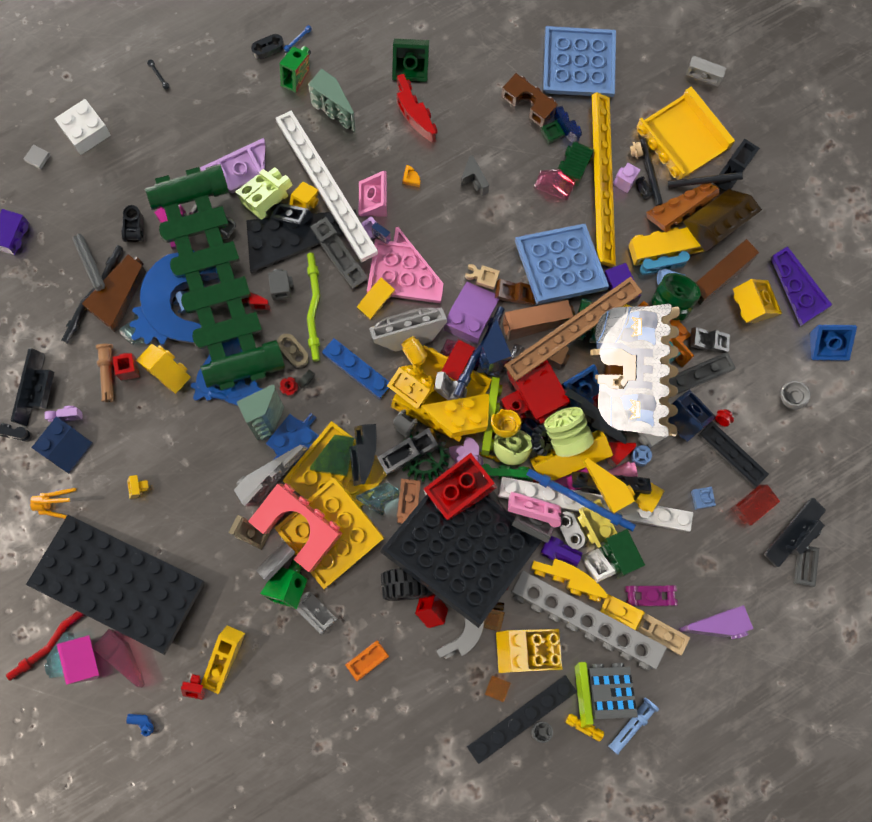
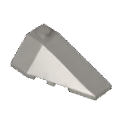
[234,445,308,506]

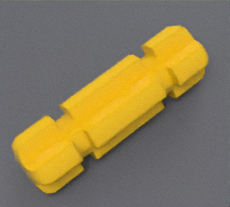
[566,714,605,741]

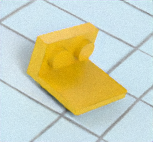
[387,364,436,409]

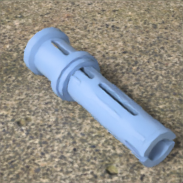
[608,697,659,755]

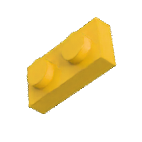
[600,594,645,630]

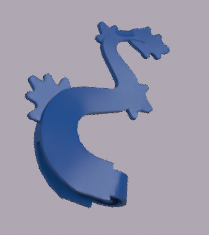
[130,250,263,406]

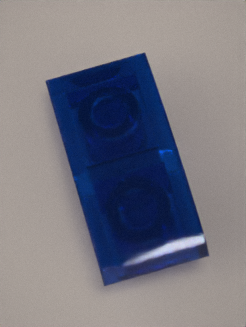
[554,106,582,143]

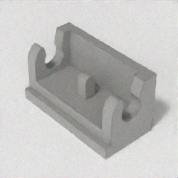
[296,591,337,635]

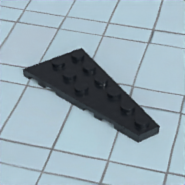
[246,209,357,274]

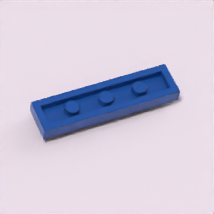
[322,338,390,400]

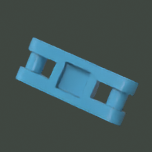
[639,251,690,275]

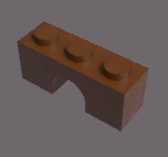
[501,73,558,127]

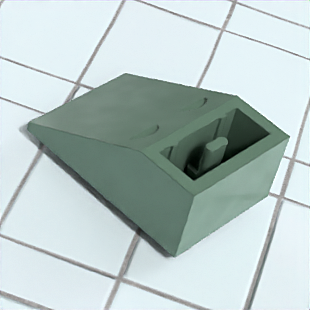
[308,69,356,131]

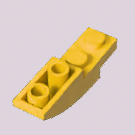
[530,559,608,602]

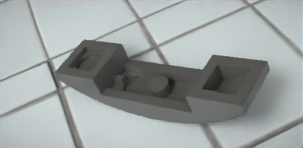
[311,217,368,289]

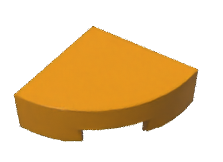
[402,165,420,188]

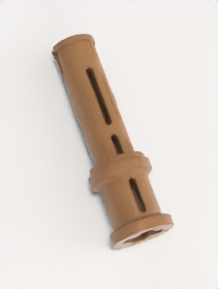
[96,343,114,403]

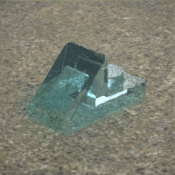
[356,482,399,516]

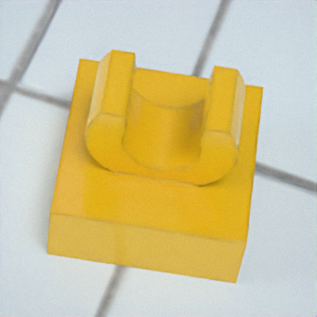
[127,475,149,499]

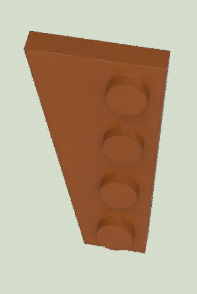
[646,183,719,232]

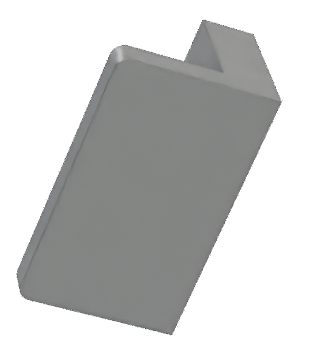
[685,56,726,87]

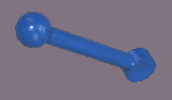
[284,25,312,52]

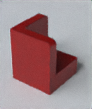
[415,594,448,628]

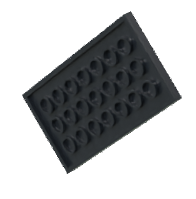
[26,515,205,655]

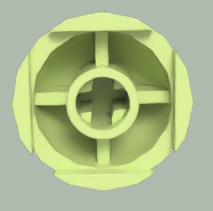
[494,430,532,465]

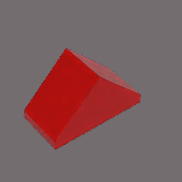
[605,442,636,468]

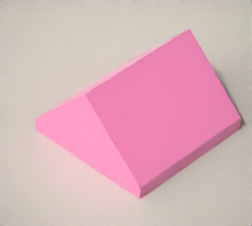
[358,171,387,217]

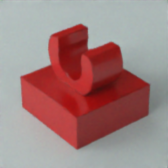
[181,674,205,700]

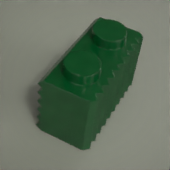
[557,141,594,186]

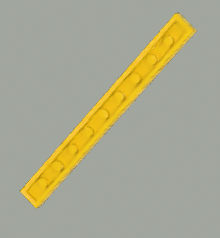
[592,92,616,267]

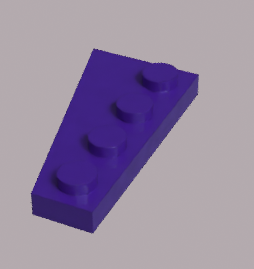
[771,246,832,326]

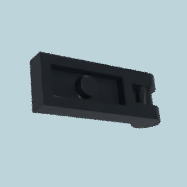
[0,423,32,442]

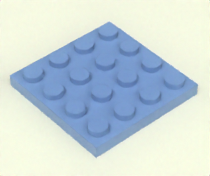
[543,26,616,97]
[515,224,609,305]

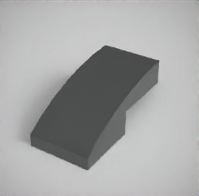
[690,327,730,353]

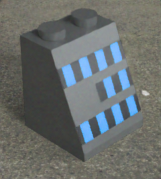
[588,663,638,719]

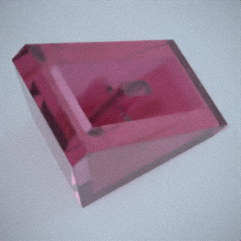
[534,169,574,201]

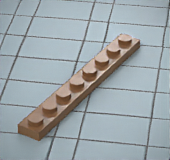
[504,277,642,382]

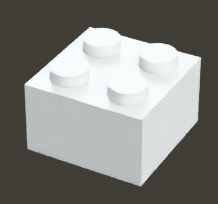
[54,99,111,155]

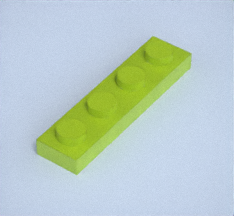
[481,377,503,456]

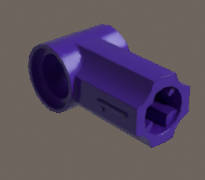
[540,536,583,567]

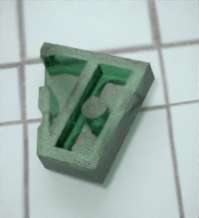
[310,435,354,477]

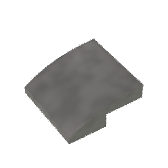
[256,542,295,582]

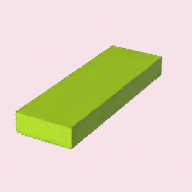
[575,662,594,728]

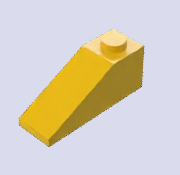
[582,458,635,513]
[201,625,245,694]

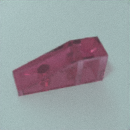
[93,629,145,688]

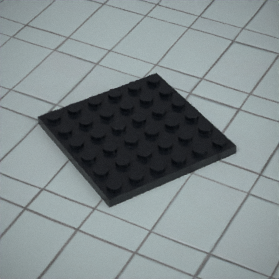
[380,468,542,628]

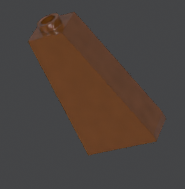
[696,239,759,305]
[82,254,146,332]

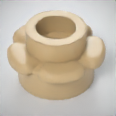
[630,142,643,159]

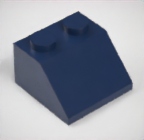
[479,321,512,375]
[668,389,716,442]
[31,416,93,474]

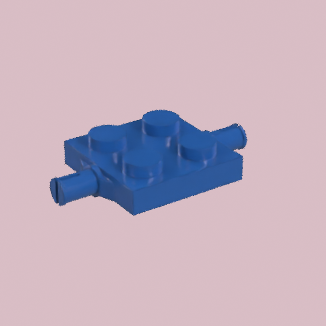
[266,413,319,466]

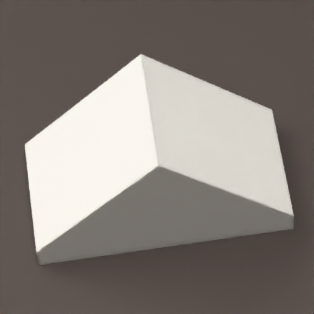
[581,549,616,583]

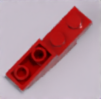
[396,74,438,142]

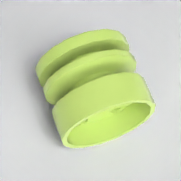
[544,407,594,457]

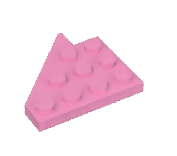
[367,227,444,303]

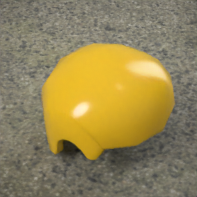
[491,409,521,438]

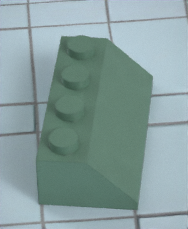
[237,384,284,440]

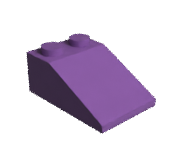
[444,282,499,346]
[679,605,753,640]

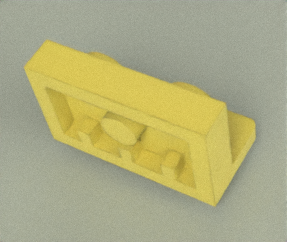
[578,499,617,548]

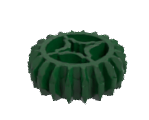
[402,431,450,483]

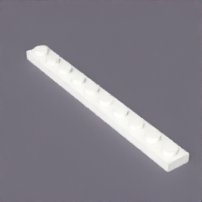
[276,110,378,262]
[498,477,693,532]

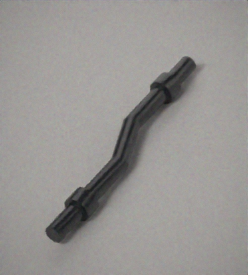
[61,245,123,344]

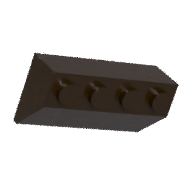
[684,189,762,252]

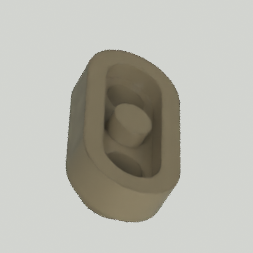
[277,334,309,368]

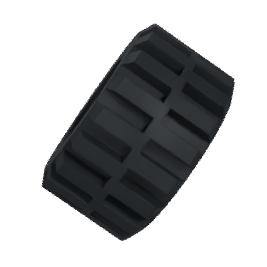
[381,568,433,601]

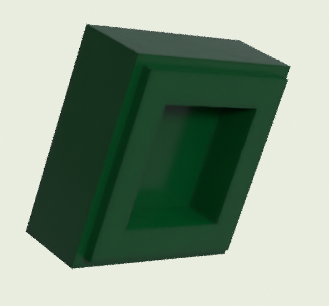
[541,120,565,144]

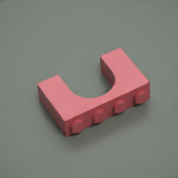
[248,483,343,572]

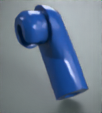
[126,714,154,737]

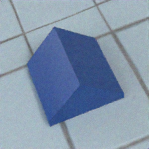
[809,325,857,360]
[562,364,600,407]

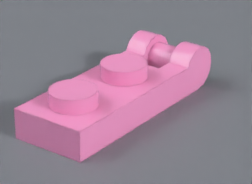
[508,492,562,527]

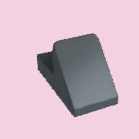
[461,155,489,196]

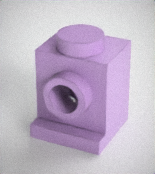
[613,163,640,193]

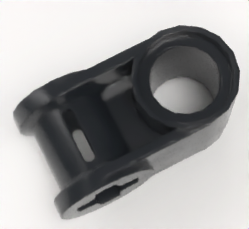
[121,205,144,242]

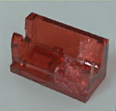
[731,484,780,526]

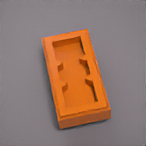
[345,640,389,681]

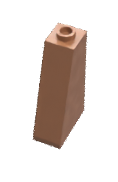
[502,300,575,341]

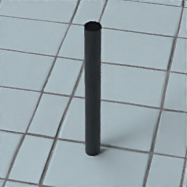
[640,138,663,206]
[668,172,743,188]

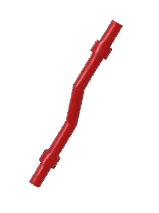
[6,611,84,681]

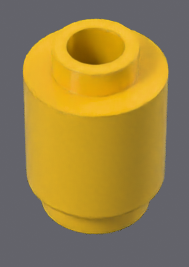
[401,336,428,366]

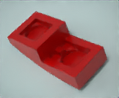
[241,292,270,310]
[441,339,475,381]

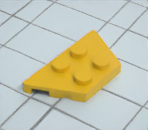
[420,394,489,438]

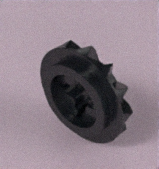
[531,425,553,456]

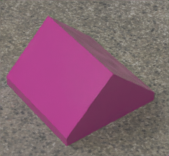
[57,635,99,685]

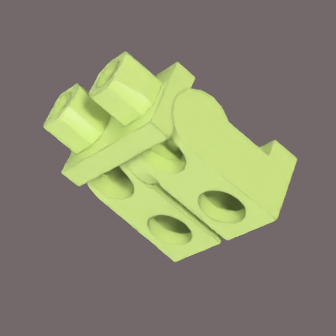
[235,167,293,220]

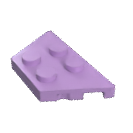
[200,138,265,193]

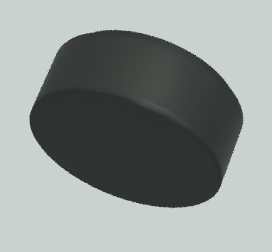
[298,370,315,388]

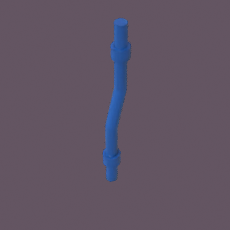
[526,468,636,532]

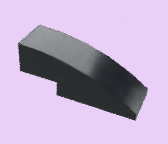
[714,139,760,191]
[349,424,377,486]
[377,428,442,474]

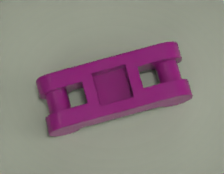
[625,585,678,607]

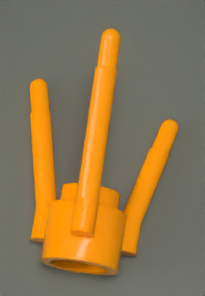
[30,488,76,519]

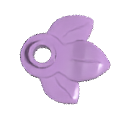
[449,437,484,467]

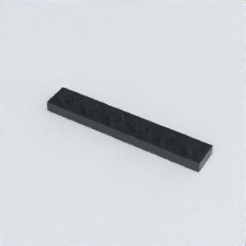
[466,675,577,764]

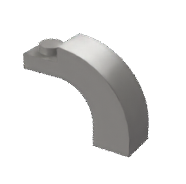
[436,618,484,659]

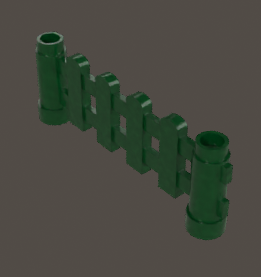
[145,164,285,391]

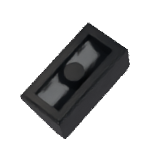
[270,203,313,225]

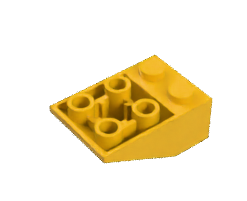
[496,629,562,673]

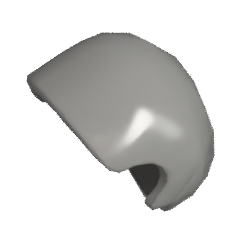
[780,381,811,410]

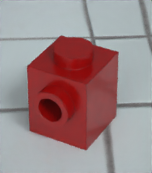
[113,353,140,381]
[500,390,529,421]

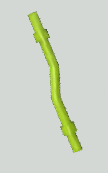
[307,253,320,362]

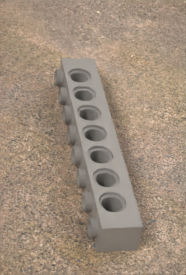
[510,571,667,671]

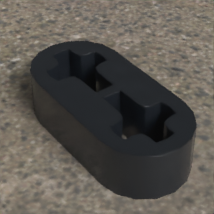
[251,34,284,59]

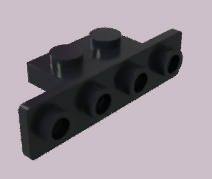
[11,348,55,426]
[572,472,651,495]
[764,498,826,567]

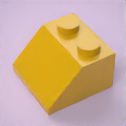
[733,279,782,323]

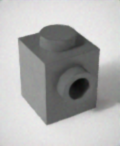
[268,269,294,300]

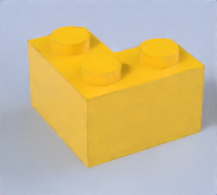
[136,344,191,394]

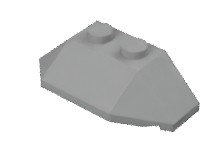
[369,308,447,352]

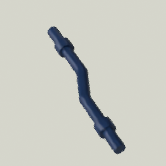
[453,306,505,398]

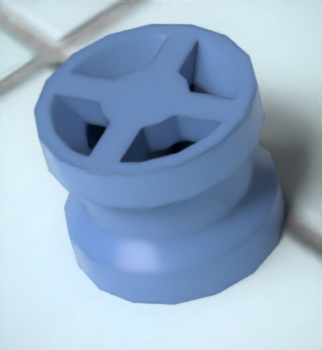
[630,445,652,467]

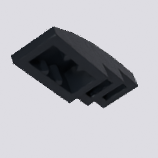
[565,383,627,444]

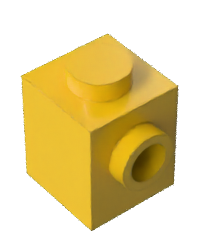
[290,182,319,210]

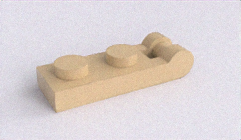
[636,613,690,656]

